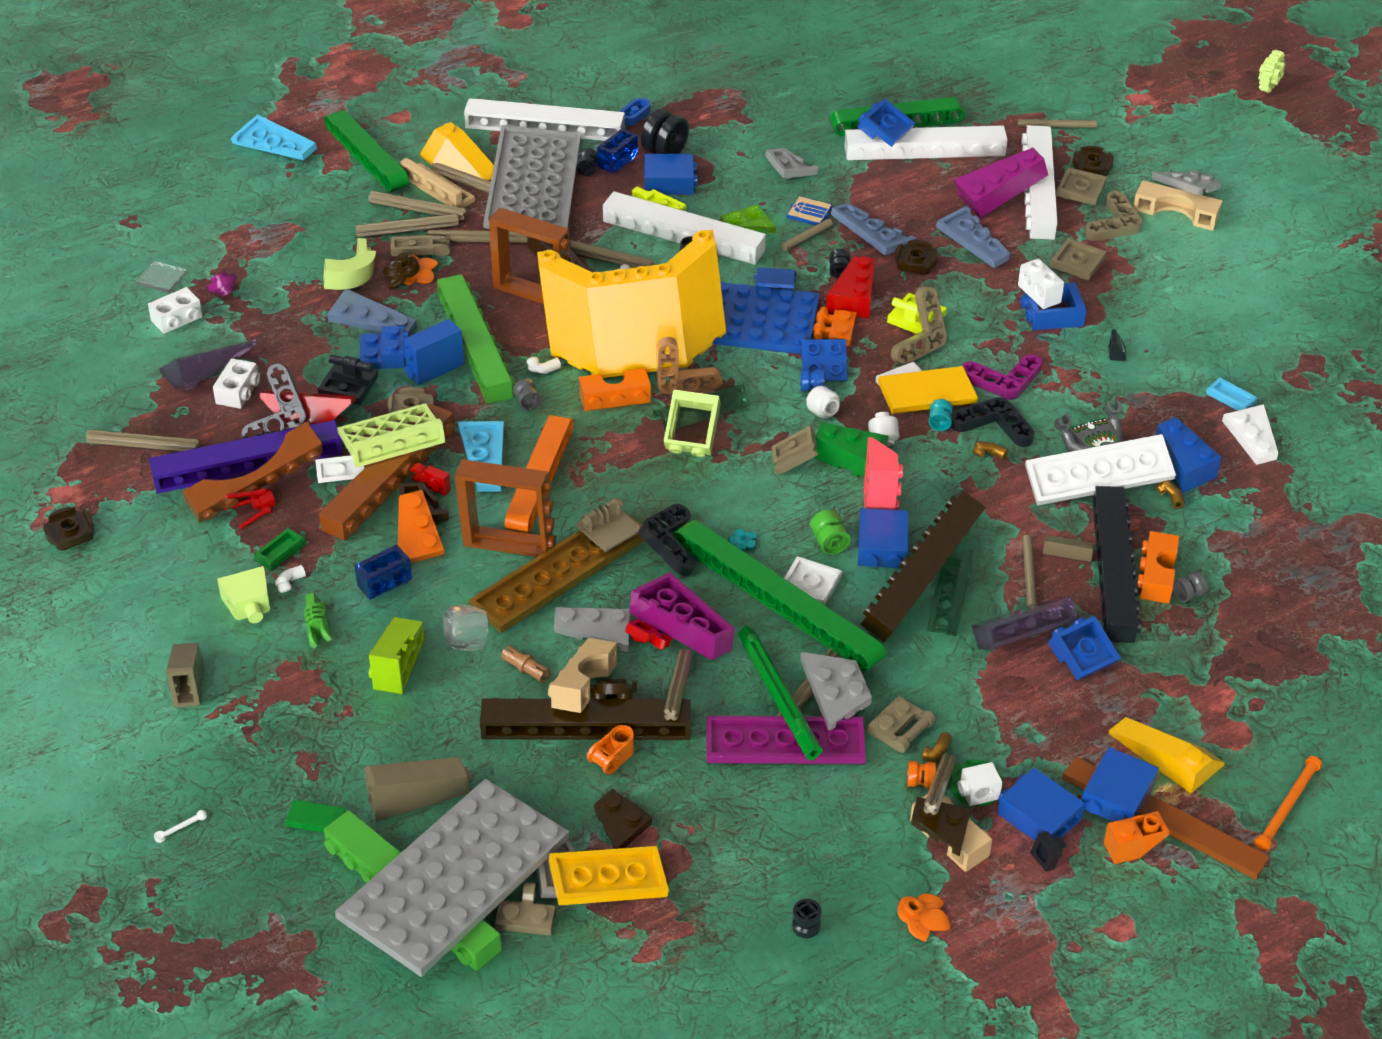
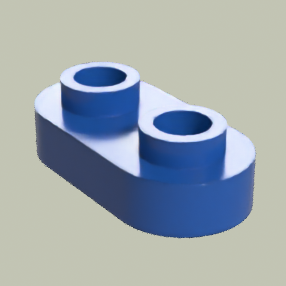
[620,98,651,126]

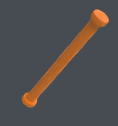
[1254,756,1322,851]

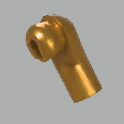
[972,441,1008,460]
[1156,480,1184,509]
[922,732,952,763]

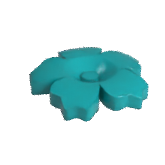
[728,529,757,551]

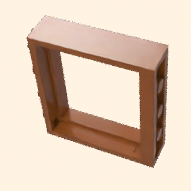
[489,207,572,304]
[455,459,556,557]

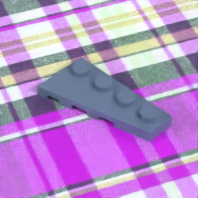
[936,206,1010,268]

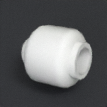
[806,386,840,419]
[868,412,900,446]

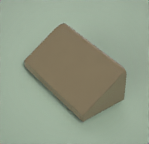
[1043,535,1094,562]

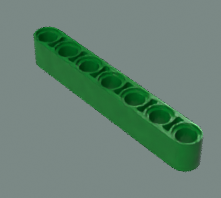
[830,97,965,136]
[324,110,409,192]

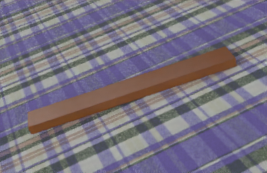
[1062,757,1270,880]

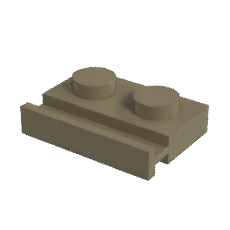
[771,426,818,475]

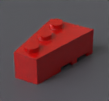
[826,256,875,319]

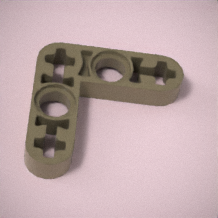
[1084,191,1142,241]
[891,286,947,364]

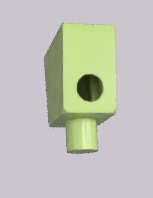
[217,566,270,623]

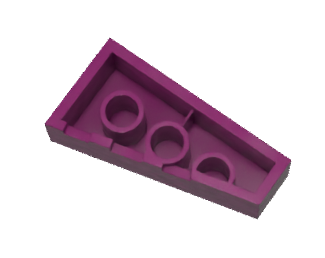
[953,148,1048,218]
[629,572,735,660]

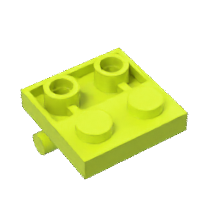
[887,293,947,334]

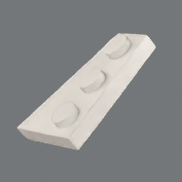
[1222,404,1278,465]

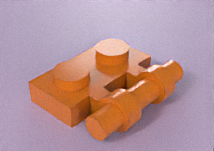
[813,307,856,346]

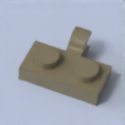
[495,882,556,936]

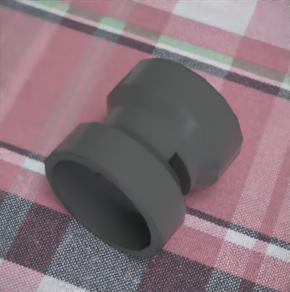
[513,379,541,410]
[1173,572,1208,603]

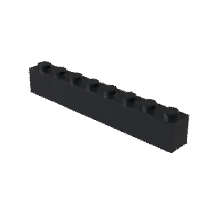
[1092,486,1142,643]

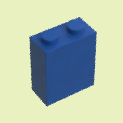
[645,154,698,195]
[403,319,464,385]
[858,508,908,568]
[1082,747,1159,822]
[997,768,1085,841]

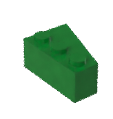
[814,422,889,478]

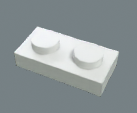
[315,456,364,483]

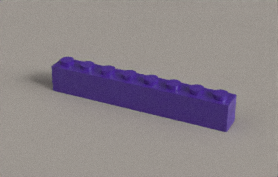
[149,420,343,494]

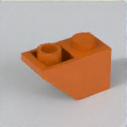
[1103,811,1170,864]

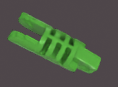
[304,592,332,648]

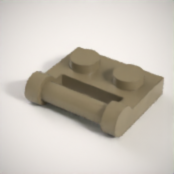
[867,696,936,753]

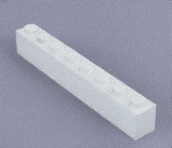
[464,98,625,142]
[1021,125,1057,240]
[844,126,1008,160]
[603,191,766,265]

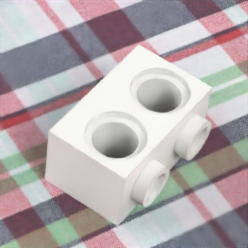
[1018,258,1064,309]
[148,287,202,334]
[213,358,260,409]

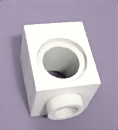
[958,762,1002,806]

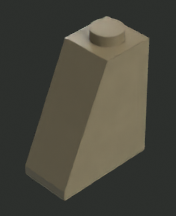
[166,642,202,708]

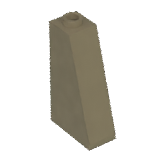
[364,757,472,821]

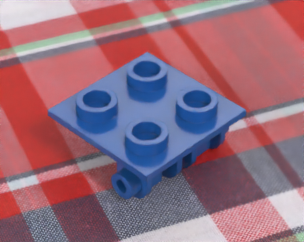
[801,339,848,381]

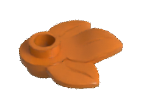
[404,255,438,285]
[897,894,950,942]

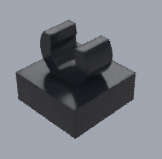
[1030,831,1067,872]

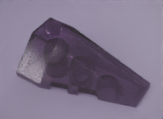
[159,340,257,391]

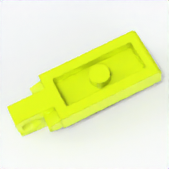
[632,187,687,211]

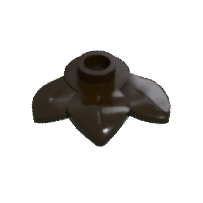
[383,252,420,289]

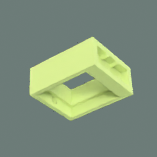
[664,390,721,457]

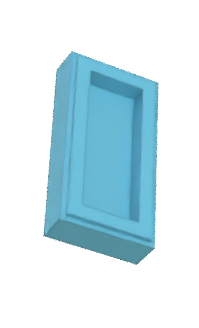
[1206,377,1258,411]

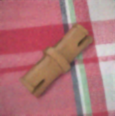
[501,645,551,683]

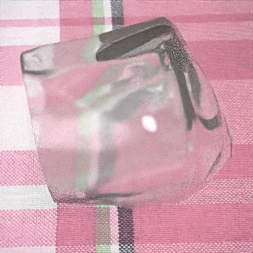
[442,604,488,651]

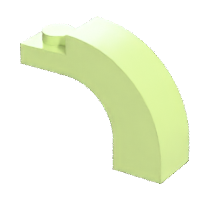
[323,238,376,290]

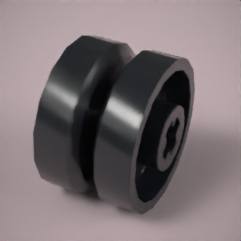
[641,109,689,154]

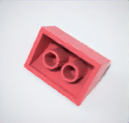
[863,437,903,510]

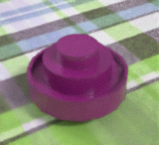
[206,271,238,297]

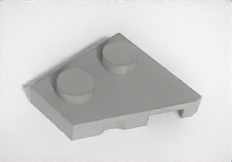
[765,148,819,179]

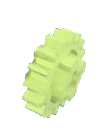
[1258,50,1285,93]

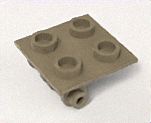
[575,498,640,552]

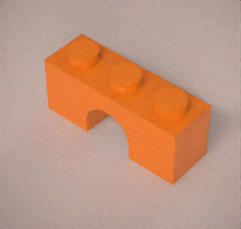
[579,368,651,411]
[1137,531,1179,604]

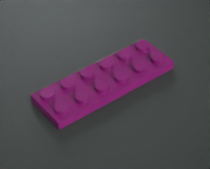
[706,716,866,764]

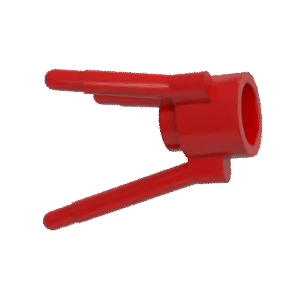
[221,488,275,529]

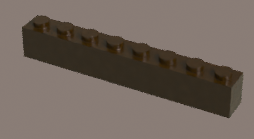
[860,491,986,642]
[480,698,691,740]

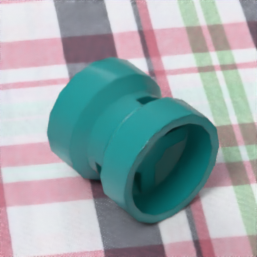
[929,399,953,431]

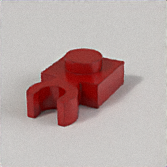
[411,463,451,496]
[625,618,672,650]

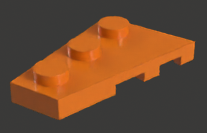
[397,490,444,567]

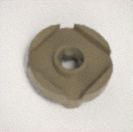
[388,387,434,424]

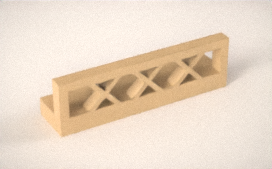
[401,158,475,208]

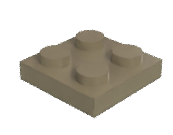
[1056,167,1107,206]
[1050,238,1107,281]

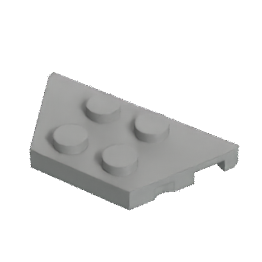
[1152,170,1221,195]
[800,652,872,730]

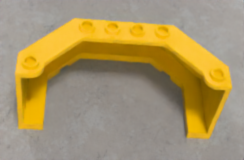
[537,230,726,378]

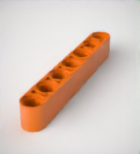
[505,415,573,533]

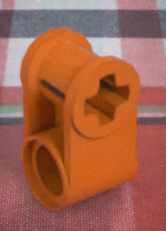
[586,725,635,775]

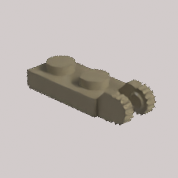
[391,235,450,257]

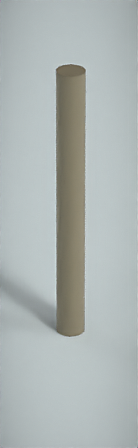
[1017,119,1097,128]
[1022,535,1037,611]

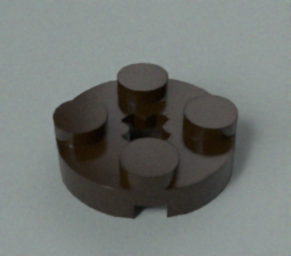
[1072,146,1114,176]
[895,240,938,275]
[43,507,94,551]
[590,679,637,699]

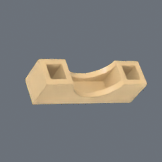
[1134,180,1223,231]
[548,638,617,713]

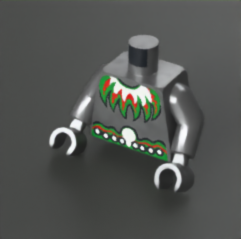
[1054,401,1122,452]

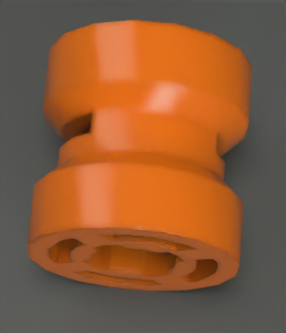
[907,760,936,789]

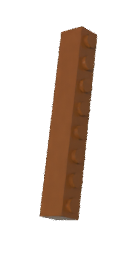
[319,403,455,541]

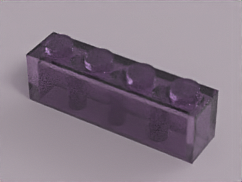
[972,596,1079,649]

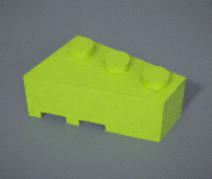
[369,617,425,694]

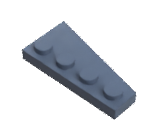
[831,203,917,255]
[327,289,417,336]

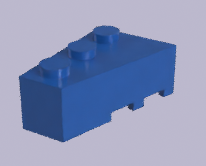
[1156,417,1222,493]

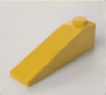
[420,122,494,181]
[1108,717,1224,794]

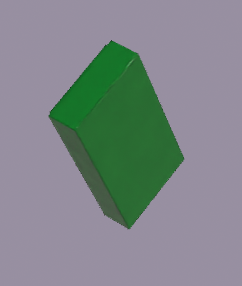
[253,528,306,571]
[285,800,346,833]

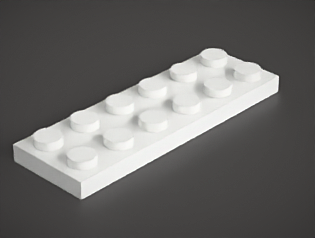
[1025,434,1176,506]

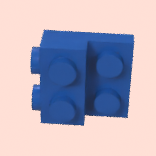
[858,98,915,147]
[359,326,409,369]
[1048,616,1121,681]

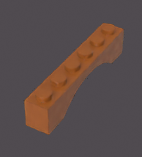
[183,422,322,522]

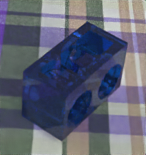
[597,128,638,174]
[354,545,412,600]

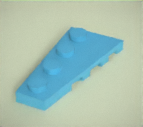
[231,114,317,160]
[458,421,504,492]

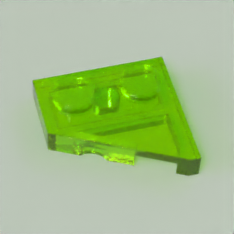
[720,205,776,234]

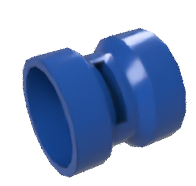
[800,369,824,391]

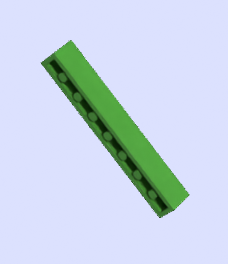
[437,274,515,404]
[324,810,502,971]

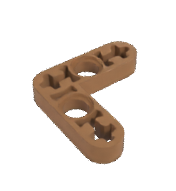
[657,337,723,394]

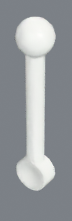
[154,810,207,843]

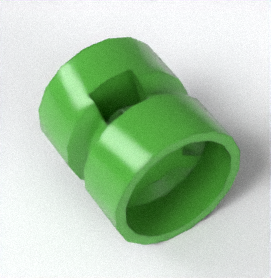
[810,509,851,555]

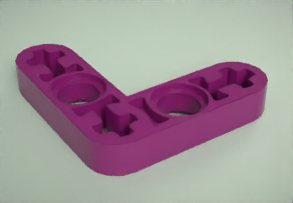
[962,354,1042,400]

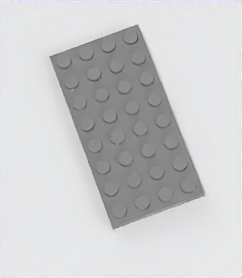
[483,125,581,231]
[335,779,569,977]

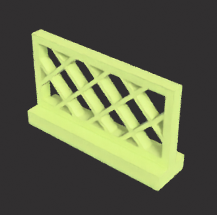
[337,403,445,468]

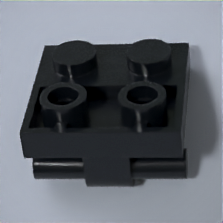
[318,354,378,405]

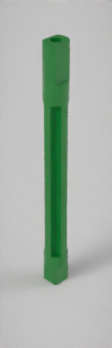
[737,625,823,761]

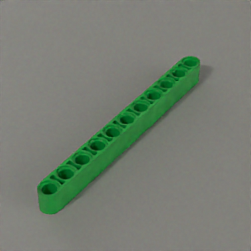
[673,520,886,672]

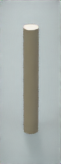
[781,218,833,251]

